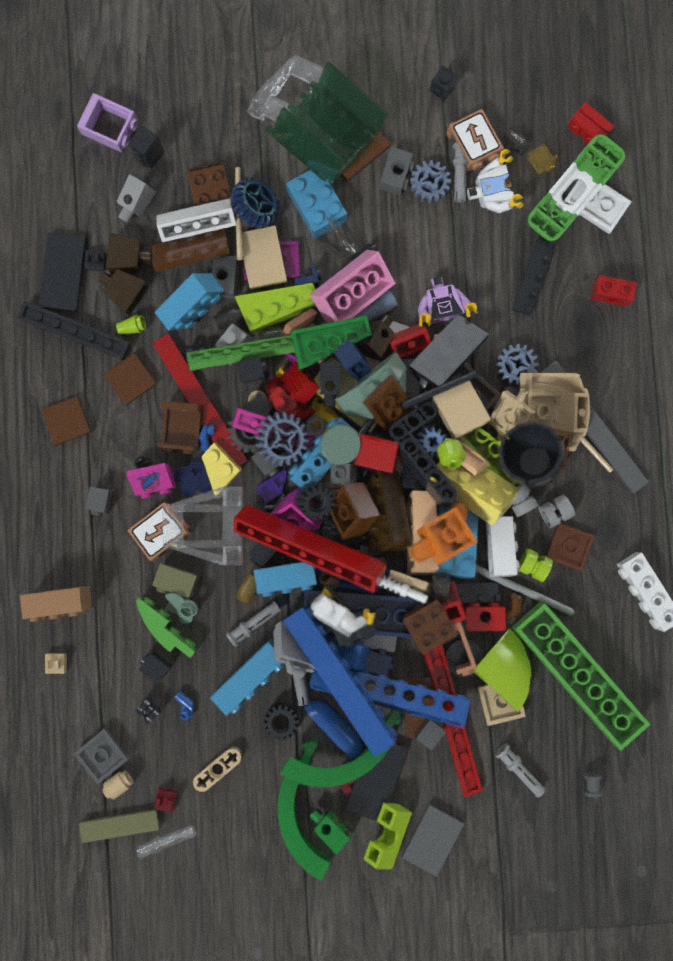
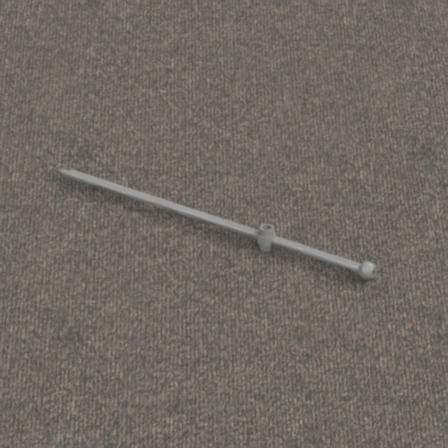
[298,487,574,616]

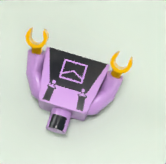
[418,277,478,327]

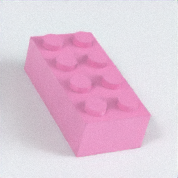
[310,250,396,324]

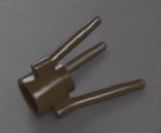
[320,571,350,611]

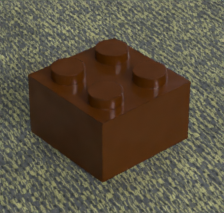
[329,482,380,540]

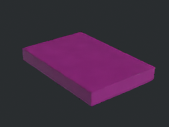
[243,241,300,282]

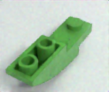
[136,597,198,658]

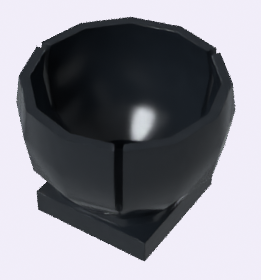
[498,421,565,487]

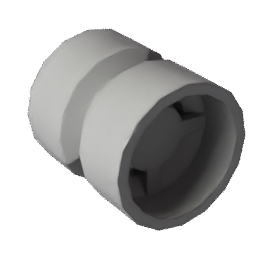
[512,484,539,517]
[538,494,575,528]

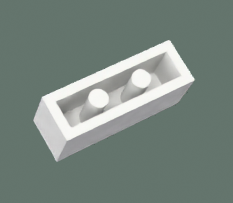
[485,517,519,577]

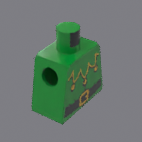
[309,808,354,855]

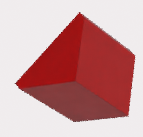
[354,434,399,473]

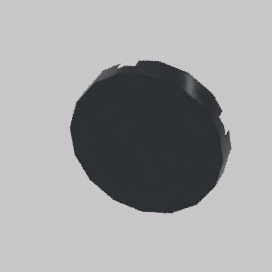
[445,639,484,678]

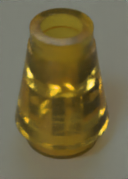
[236,574,256,604]

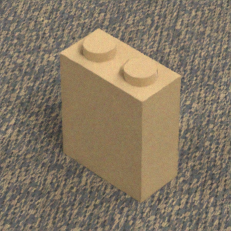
[432,381,491,440]

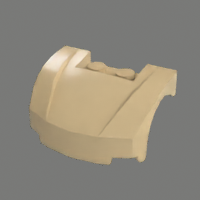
[520,373,590,451]

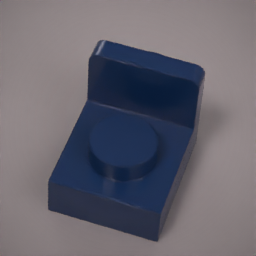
[295,264,322,288]

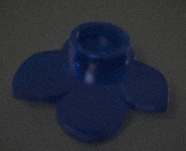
[174,461,211,497]

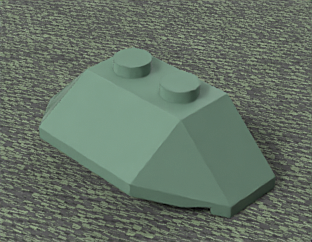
[335,352,407,419]

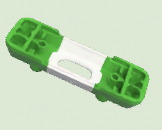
[528,135,625,241]

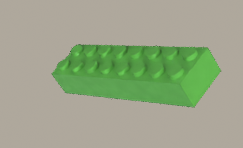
[512,602,650,751]

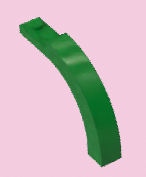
[279,709,403,787]
[278,736,330,881]

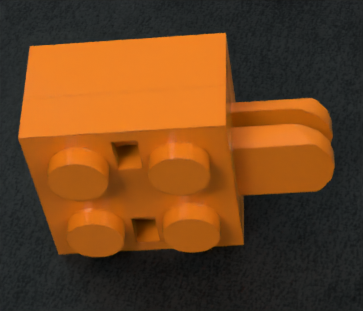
[410,507,477,566]

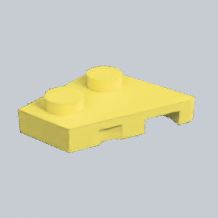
[201,443,243,496]

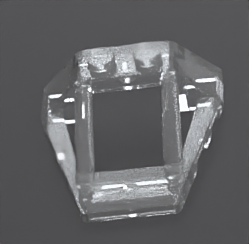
[246,55,329,145]
[163,487,243,565]

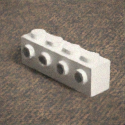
[156,198,236,242]
[617,552,673,632]

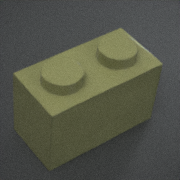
[152,563,199,599]

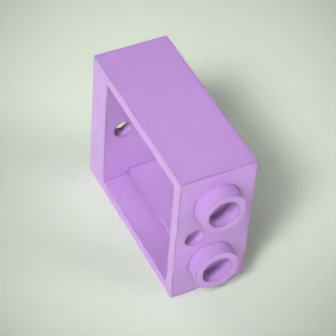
[77,93,138,152]

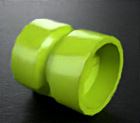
[519,548,553,582]

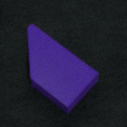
[256,469,288,504]

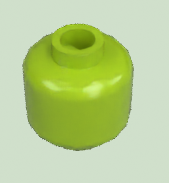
[437,438,466,469]

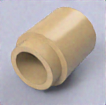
[102,771,133,800]

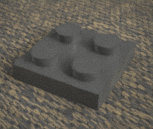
[74,728,129,785]

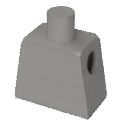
[117,174,156,223]
[215,324,253,366]

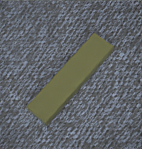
[79,809,160,843]

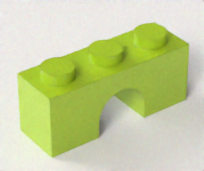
[364,803,412,869]

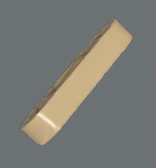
[193,746,242,792]

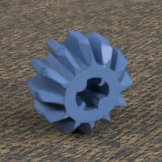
[417,427,447,459]

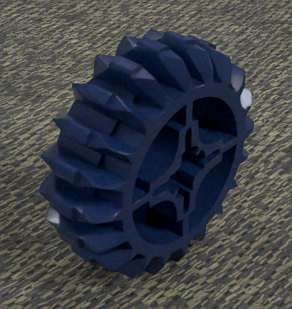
[230,177,280,229]

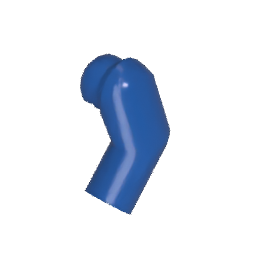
[199,424,216,452]
[174,690,194,720]

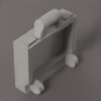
[273,621,316,678]

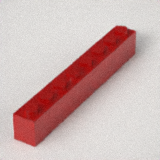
[233,504,387,593]

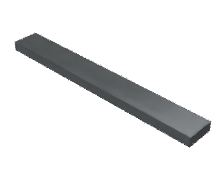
[540,361,649,494]

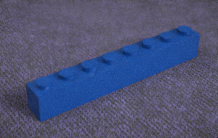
[283,606,397,757]

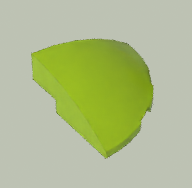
[473,628,531,712]

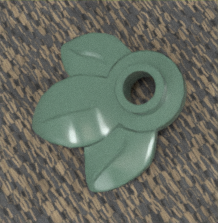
[165,593,198,624]

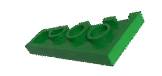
[290,316,372,371]

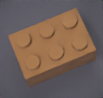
[20,586,92,622]

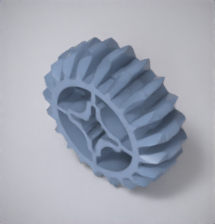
[255,412,309,466]

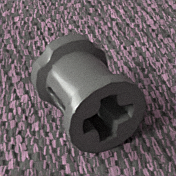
[584,773,603,797]

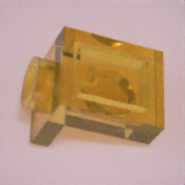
[527,144,558,175]

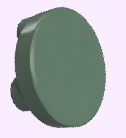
[320,424,360,465]

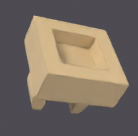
[45,653,67,674]

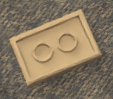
[242,226,287,290]

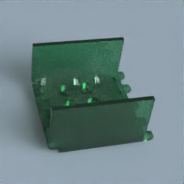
[266,61,388,183]

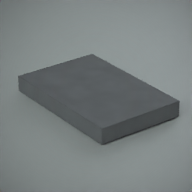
[402,804,464,877]

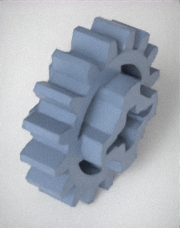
[410,160,451,203]
[496,344,539,386]

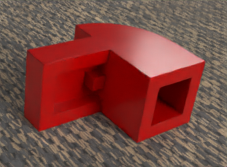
[435,581,467,624]

